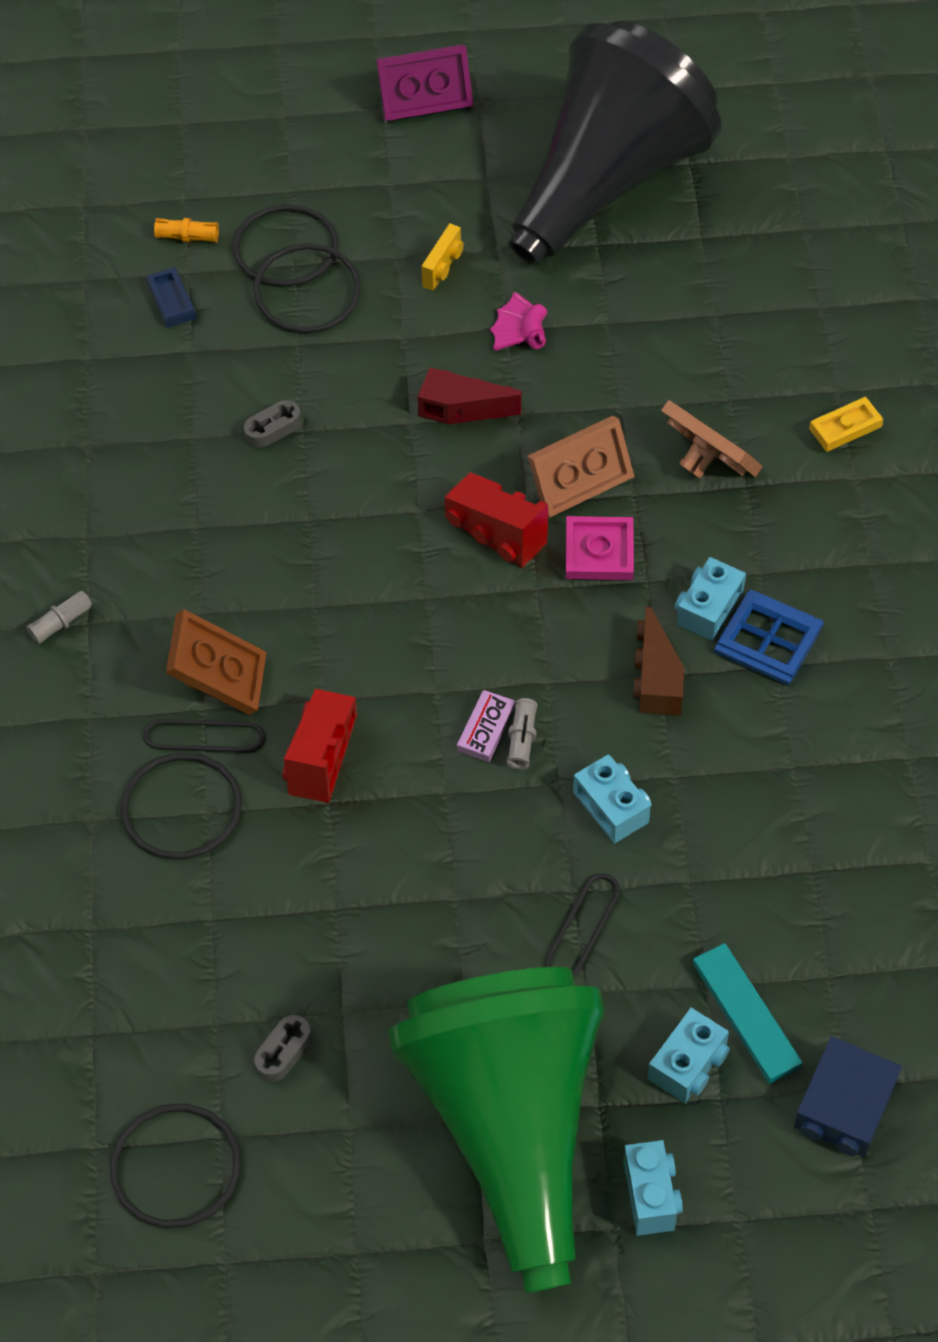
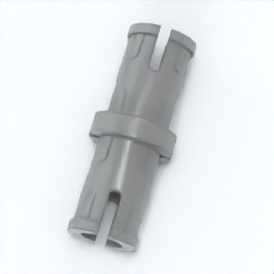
[507,698,538,770]

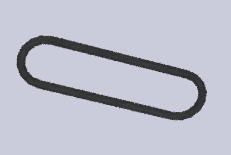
[143,719,265,752]
[545,873,620,977]

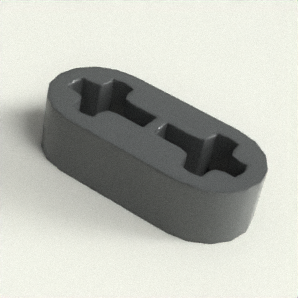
[244,400,301,448]
[254,1015,311,1082]

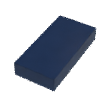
[146,267,197,328]

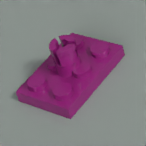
[376,44,474,121]

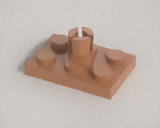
[661,400,763,479]
[527,416,634,517]

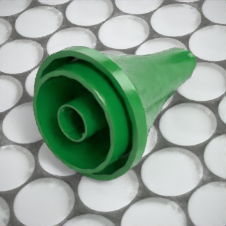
[388,967,605,1293]

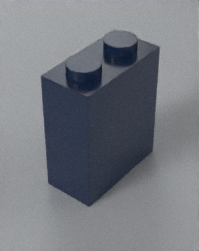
[793,1036,902,1158]

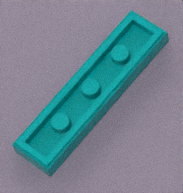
[693,943,803,1084]

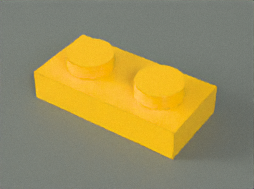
[421,223,464,291]
[809,397,883,452]

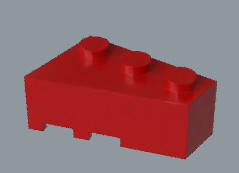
[444,472,548,568]
[282,689,357,803]

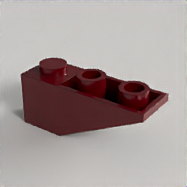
[417,367,522,424]

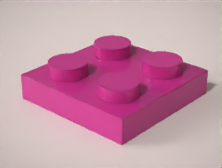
[566,516,634,580]

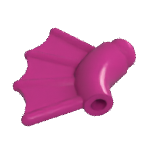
[490,292,548,351]

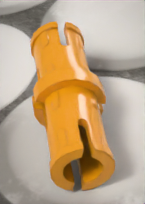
[154,218,219,243]

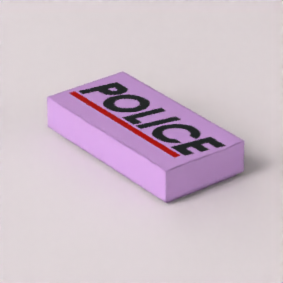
[457,690,516,762]

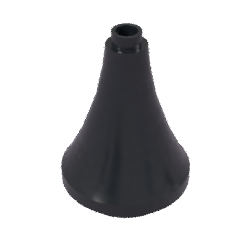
[508,21,722,265]

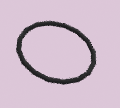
[232,204,339,287]
[253,243,361,333]
[120,753,243,859]
[111,1104,241,1228]

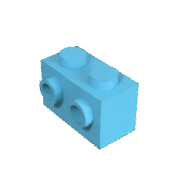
[674,557,746,642]
[573,754,651,844]
[647,1008,730,1103]
[623,1140,683,1236]

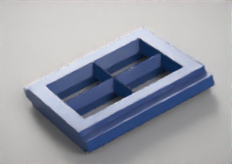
[714,589,824,686]

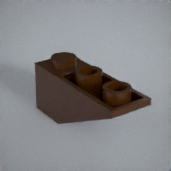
[633,607,684,715]

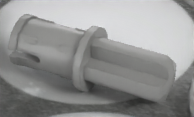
[26,591,92,644]

